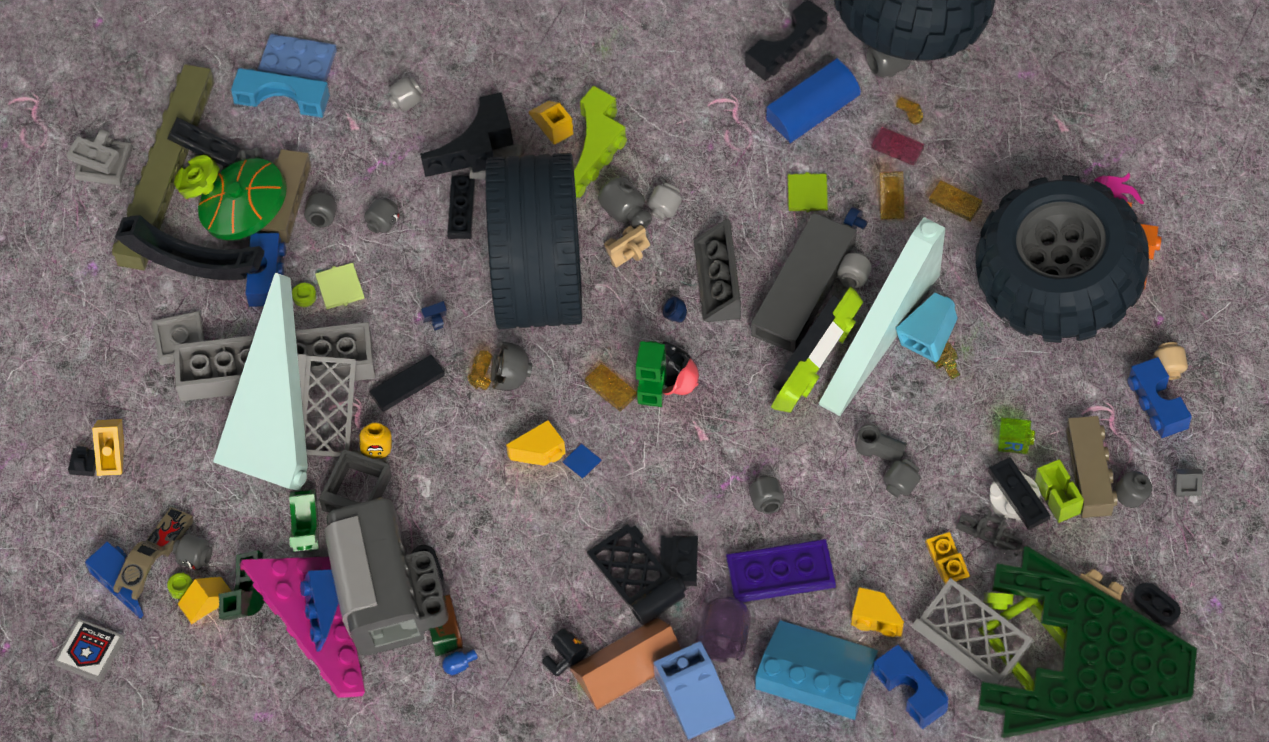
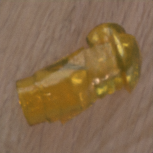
[468,350,492,390]

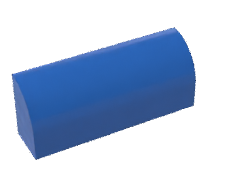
[766,58,861,143]

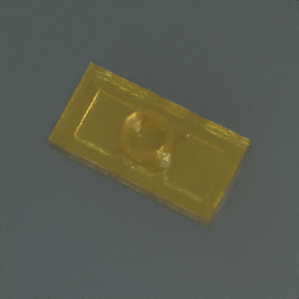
[929,181,983,222]
[585,363,637,412]

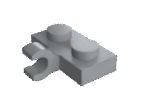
[66,129,120,175]

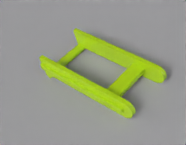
[977,597,1065,691]

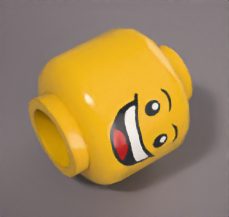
[359,423,392,459]

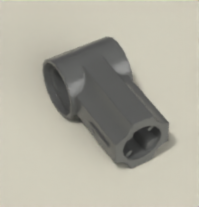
[856,425,907,462]

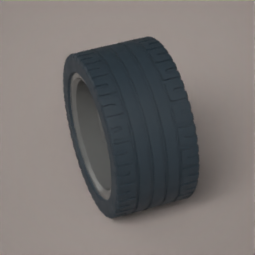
[485,153,582,329]

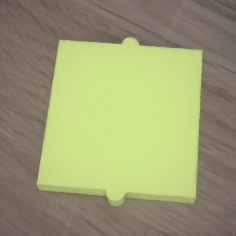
[315,263,365,309]

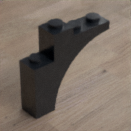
[420,92,514,177]

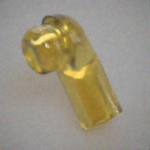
[896,97,924,125]

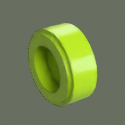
[292,283,317,307]
[167,573,193,599]

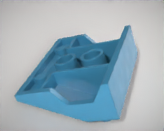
[756,620,879,720]

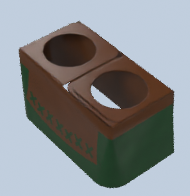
[429,594,463,657]

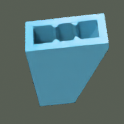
[896,293,958,363]

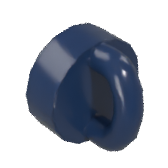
[663,296,687,323]

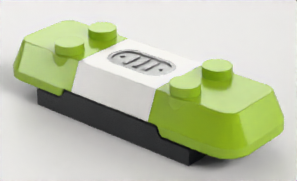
[771,286,863,413]

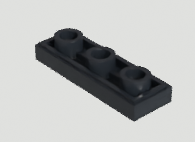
[447,176,476,239]

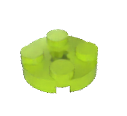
[174,155,220,199]

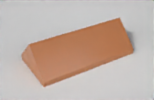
[570,617,682,710]

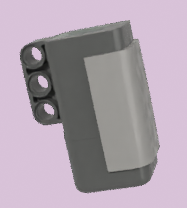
[324,497,449,655]

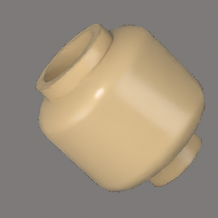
[1153,342,1188,380]

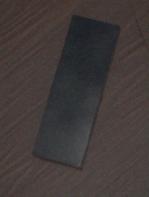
[167,117,240,167]
[369,355,445,412]
[988,457,1051,530]

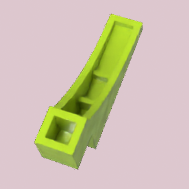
[574,86,627,199]

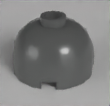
[491,341,532,391]

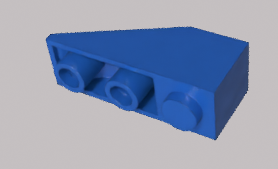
[300,570,339,651]

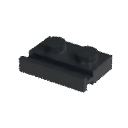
[660,535,698,586]

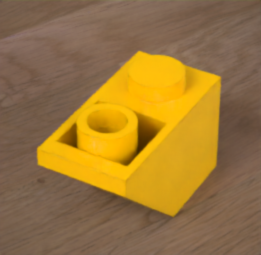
[529,101,573,145]
[851,587,904,637]

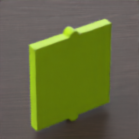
[788,172,828,213]

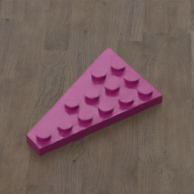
[240,557,365,698]

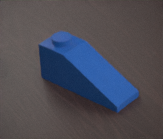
[85,542,144,619]

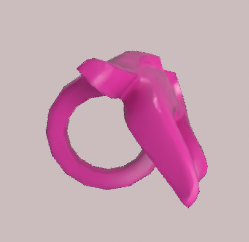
[1094,173,1144,204]

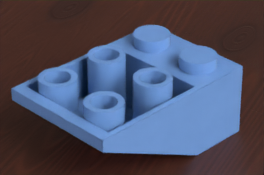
[654,641,735,740]

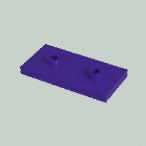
[726,539,836,604]

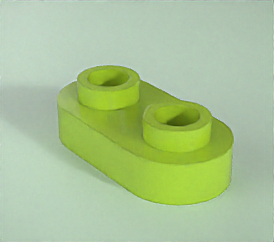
[984,593,1013,610]

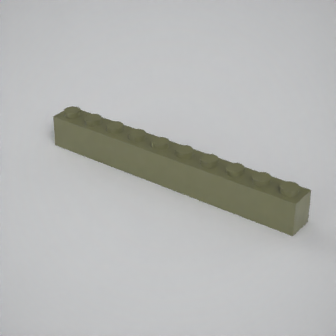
[112,64,214,271]

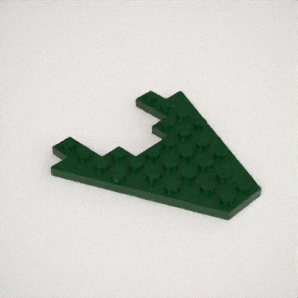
[977,546,1197,738]

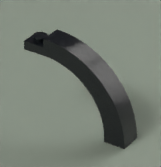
[115,215,265,280]

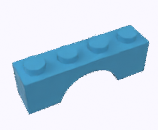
[231,68,330,118]

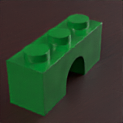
[635,341,667,407]

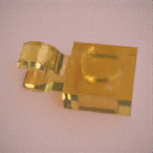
[930,341,960,380]

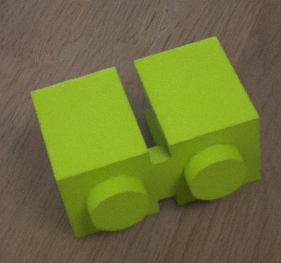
[1035,459,1084,523]

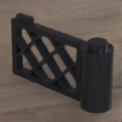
[587,524,687,626]

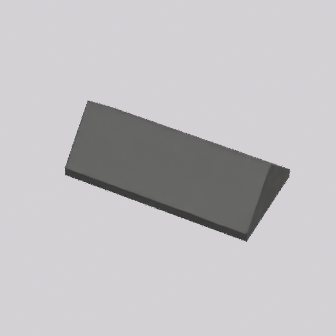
[694,219,741,322]

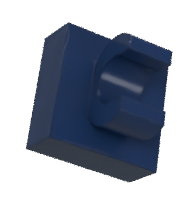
[420,301,447,331]

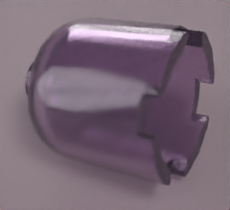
[695,597,751,663]

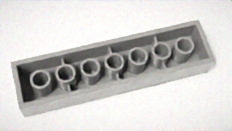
[174,322,375,401]

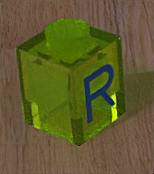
[998,418,1035,454]

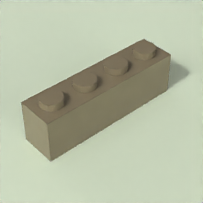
[259,149,311,243]
[1066,416,1118,518]

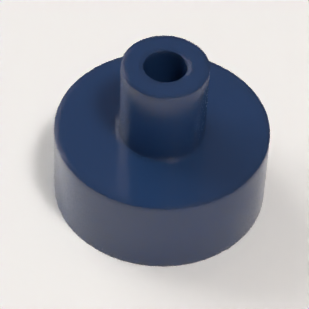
[843,207,868,230]

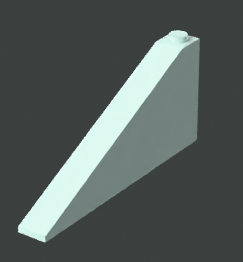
[819,217,945,416]
[213,273,308,491]

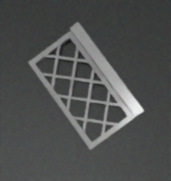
[298,354,356,457]
[911,578,1034,685]

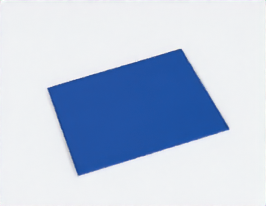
[563,444,602,479]

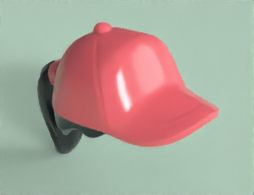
[662,341,699,395]

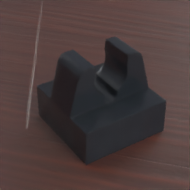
[68,446,96,476]

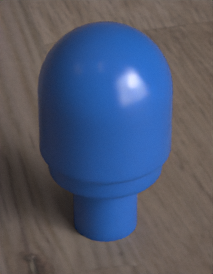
[442,649,478,675]

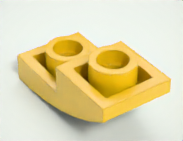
[925,532,970,585]

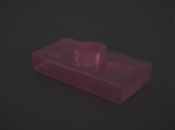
[872,127,924,166]

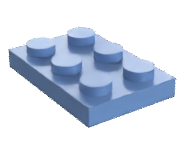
[258,34,337,82]

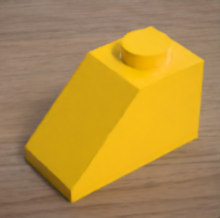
[92,419,124,476]
[506,420,566,466]

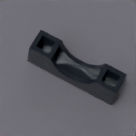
[745,0,828,81]

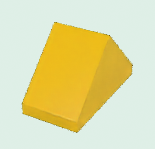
[178,577,231,624]

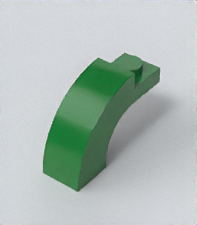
[289,489,319,552]

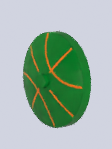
[198,158,287,240]

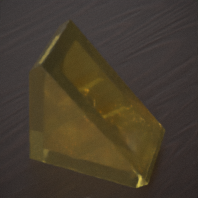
[878,171,905,220]

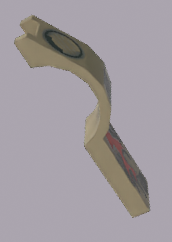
[113,508,193,600]

